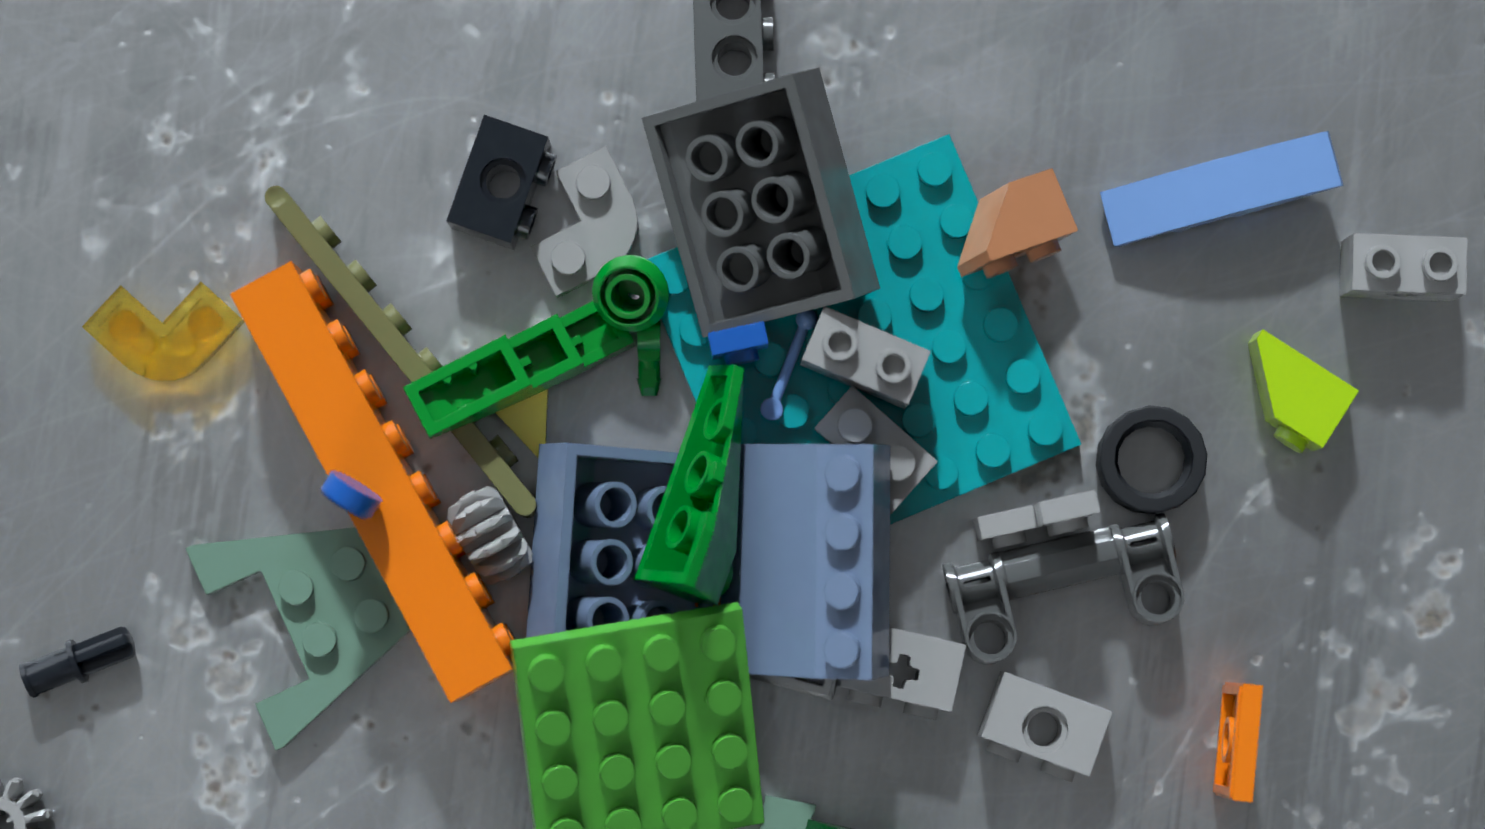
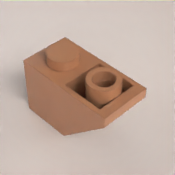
[957,168,1078,279]

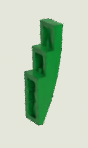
[403,301,635,439]

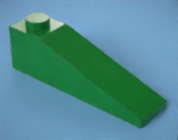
[634,364,744,605]

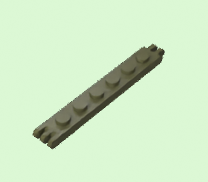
[265,186,537,518]

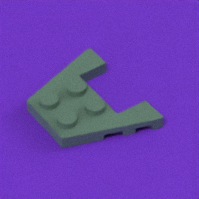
[185,527,411,750]

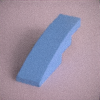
[1100,131,1344,247]

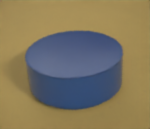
[321,470,382,519]

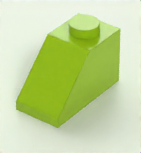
[1248,329,1359,453]

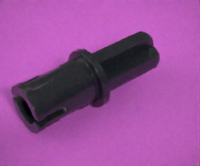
[19,627,136,698]

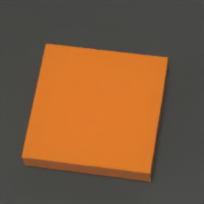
[1213,682,1263,802]

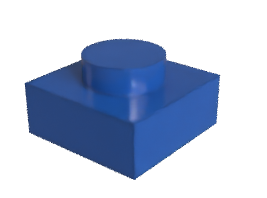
[707,321,769,366]

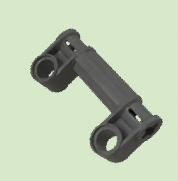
[942,513,1184,665]

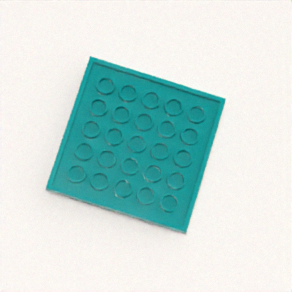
[647,134,1081,525]

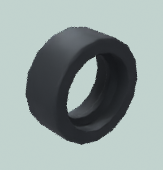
[1095,405,1208,514]

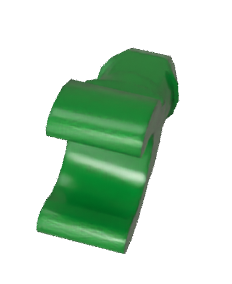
[637,321,662,396]

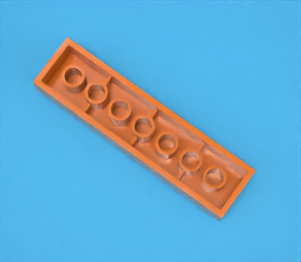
[230,261,516,703]

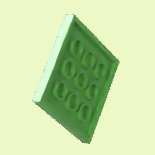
[510,602,765,829]

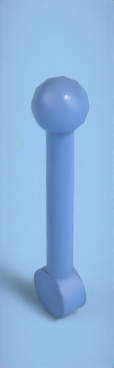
[760,310,818,421]

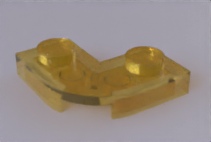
[82,281,245,381]

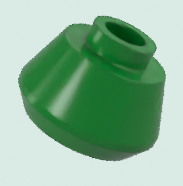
[592,255,669,332]

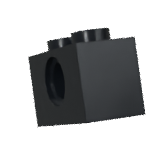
[446,115,557,250]

